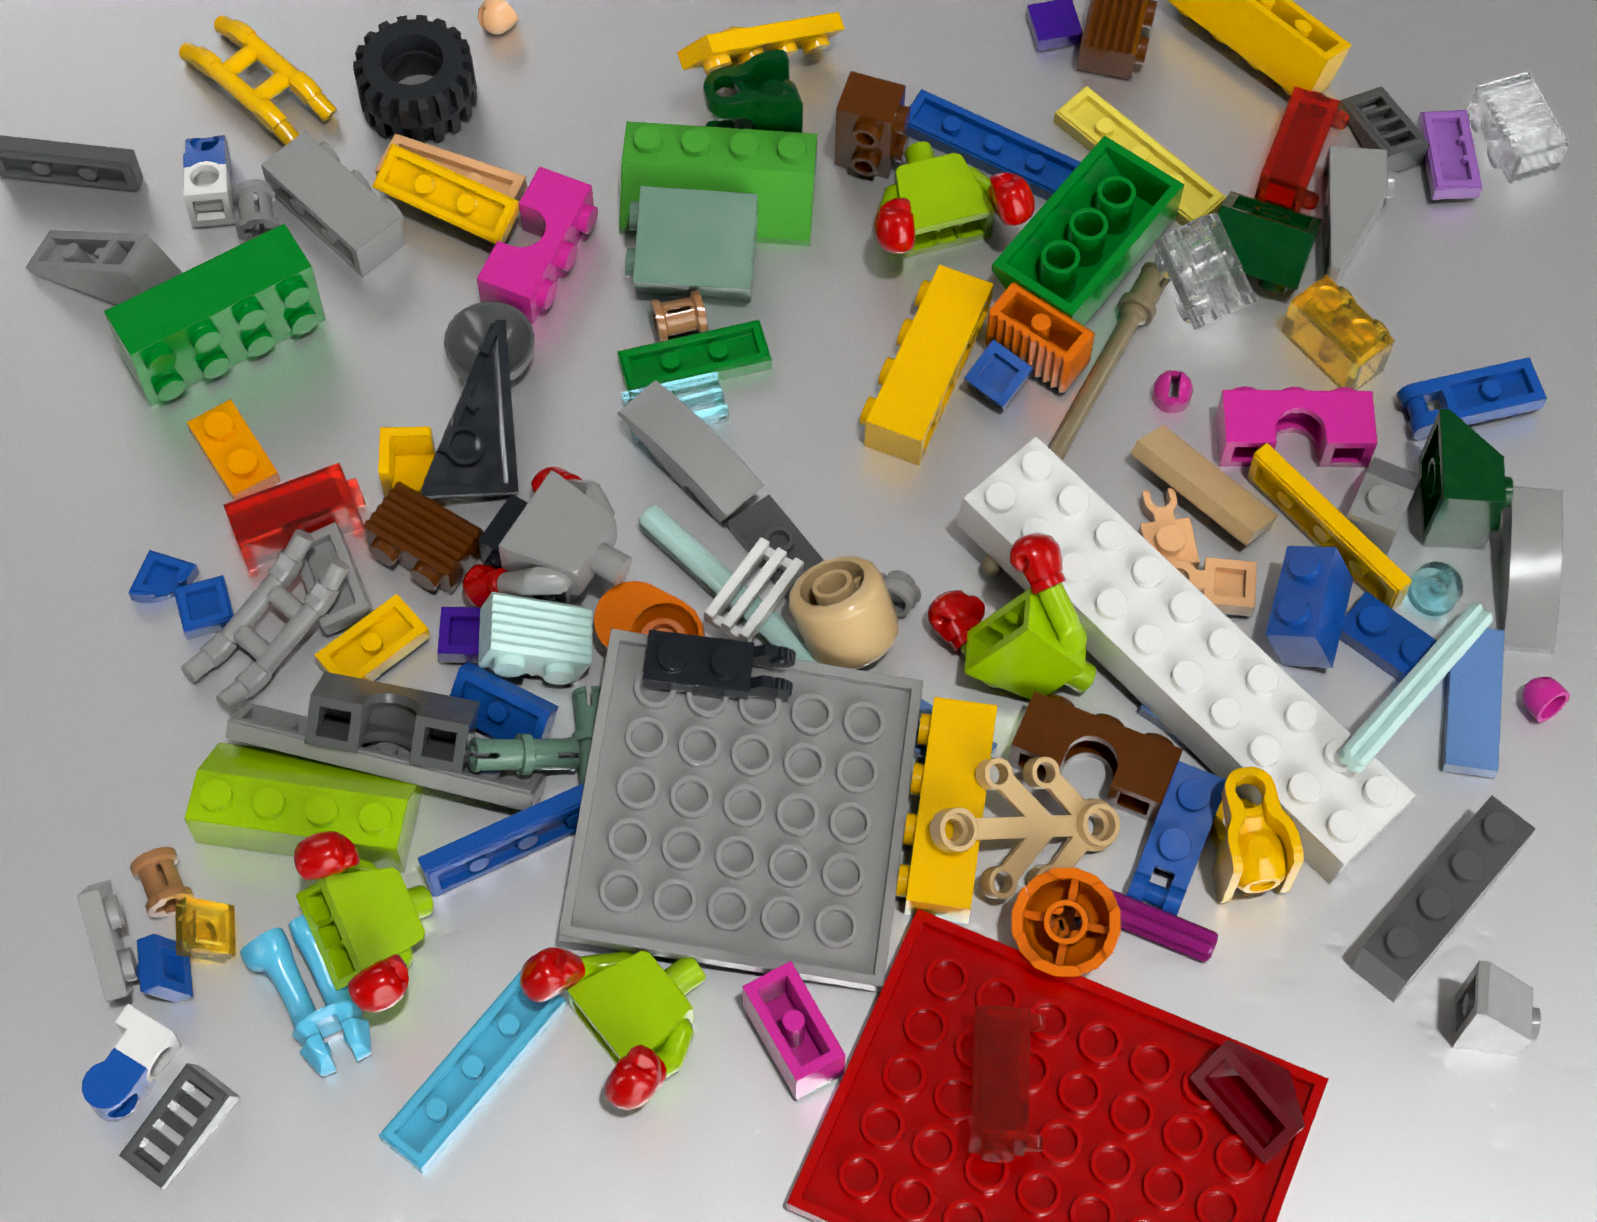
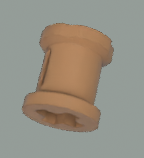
[650,290,708,342]
[129,847,195,918]

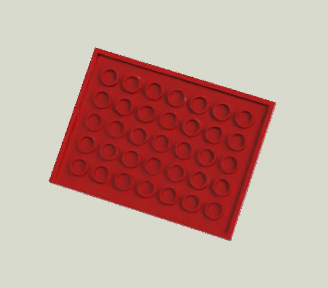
[787,909,1329,1222]

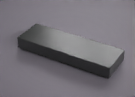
[0,135,143,191]

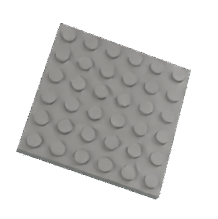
[558,628,923,992]

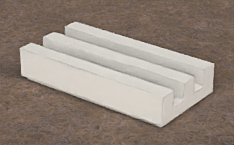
[704,537,804,642]

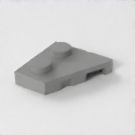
[77,880,138,1002]

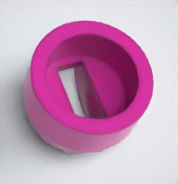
[1152,370,1193,413]
[1522,677,1570,722]

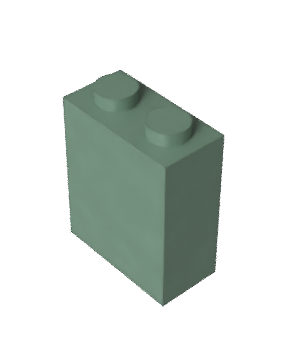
[625,186,759,300]

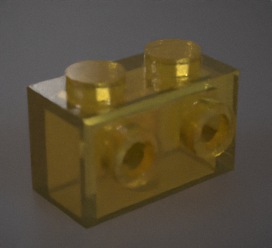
[1281,275,1395,391]

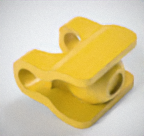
[1210,766,1304,903]

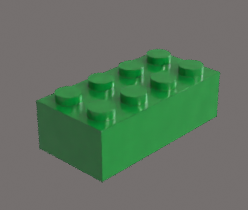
[104,223,326,407]

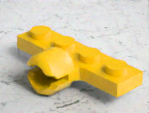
[677,12,845,89]

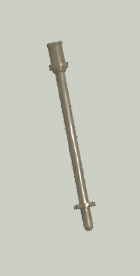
[981,262,1171,577]

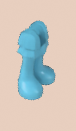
[240,915,371,1076]

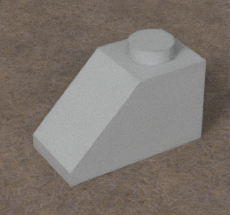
[1347,457,1421,556]
[1452,960,1541,1057]

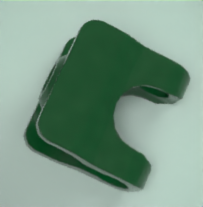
[703,50,803,133]

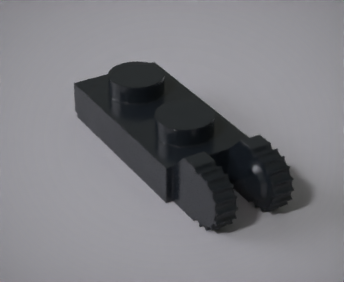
[642,630,796,699]

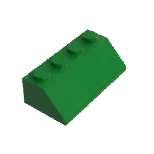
[991,135,1184,326]

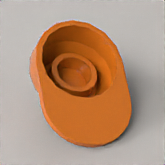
[594,581,705,649]

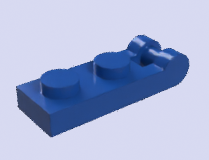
[1396,357,1547,440]
[1126,761,1227,916]

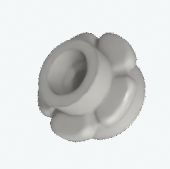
[881,570,921,617]

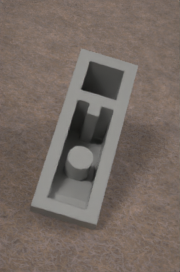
[1321,146,1395,294]
[26,230,182,305]

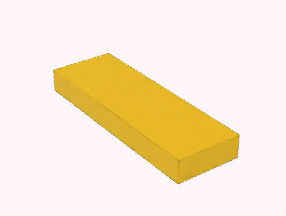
[372,143,520,245]

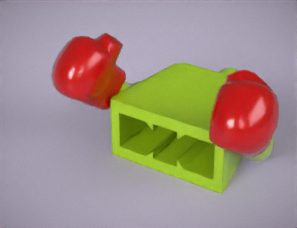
[874,141,1035,258]
[928,532,1096,699]
[294,831,433,1012]
[520,947,706,1110]

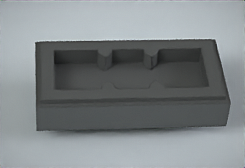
[728,494,824,602]

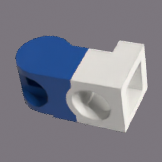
[183,135,236,228]
[82,1004,182,1121]

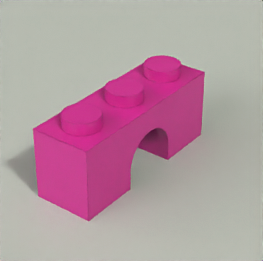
[477,166,598,325]
[1216,386,1377,468]

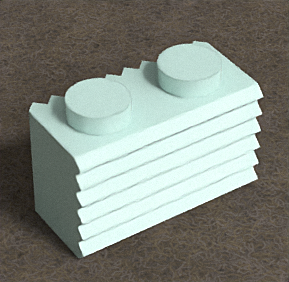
[478,592,594,685]

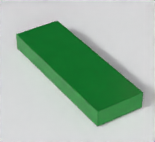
[617,320,772,401]

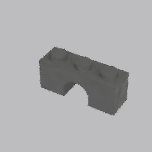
[304,672,480,774]

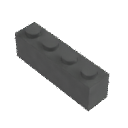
[1351,795,1536,1003]

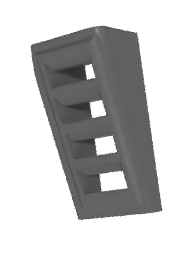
[1339,86,1429,173]
[119,1063,240,1189]

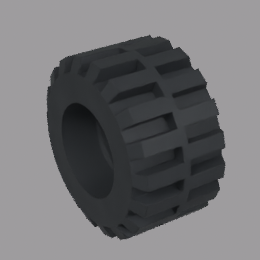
[353,15,477,143]

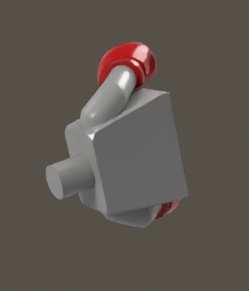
[463,466,632,607]

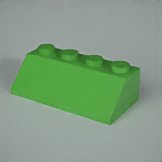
[619,121,818,246]

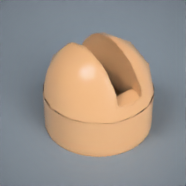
[478,0,519,34]

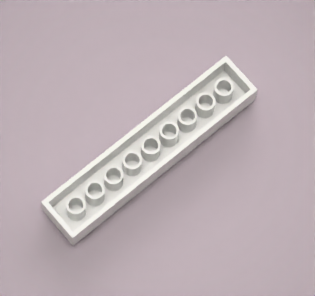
[957,436,1416,884]

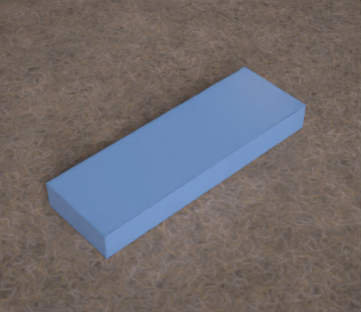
[1442,628,1505,778]

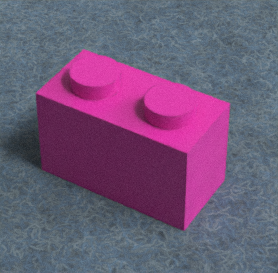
[742,961,846,1100]

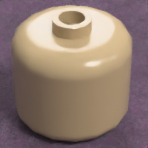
[789,556,899,669]

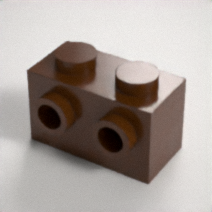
[834,71,911,179]

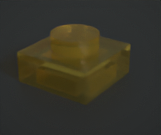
[175,896,236,963]

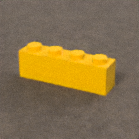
[1168,0,1352,104]
[859,264,994,466]
[896,697,998,924]

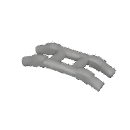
[181,529,349,712]

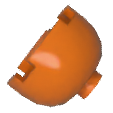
[1012,868,1121,977]

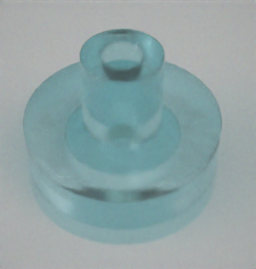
[1407,561,1463,616]

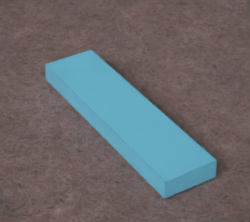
[378,971,567,1174]

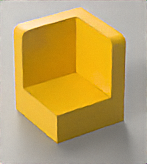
[378,426,436,500]

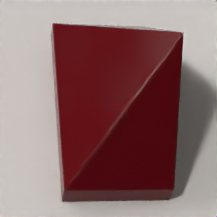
[1189,1040,1305,1164]

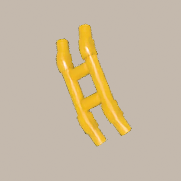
[179,15,337,146]

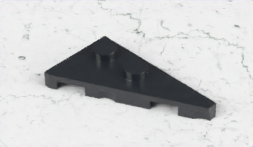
[419,320,519,499]

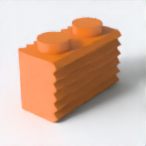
[985,282,1096,393]

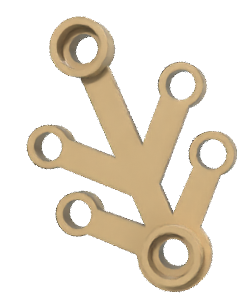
[930,757,1120,899]

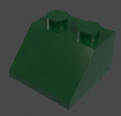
[1204,191,1322,293]
[1419,409,1513,550]

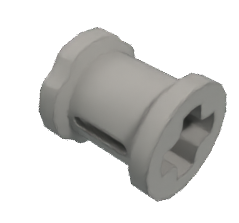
[232,179,280,242]

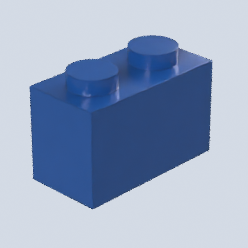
[1265,546,1353,668]

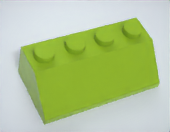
[184,742,424,873]

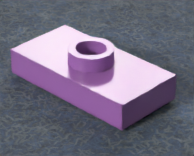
[1417,110,1483,200]

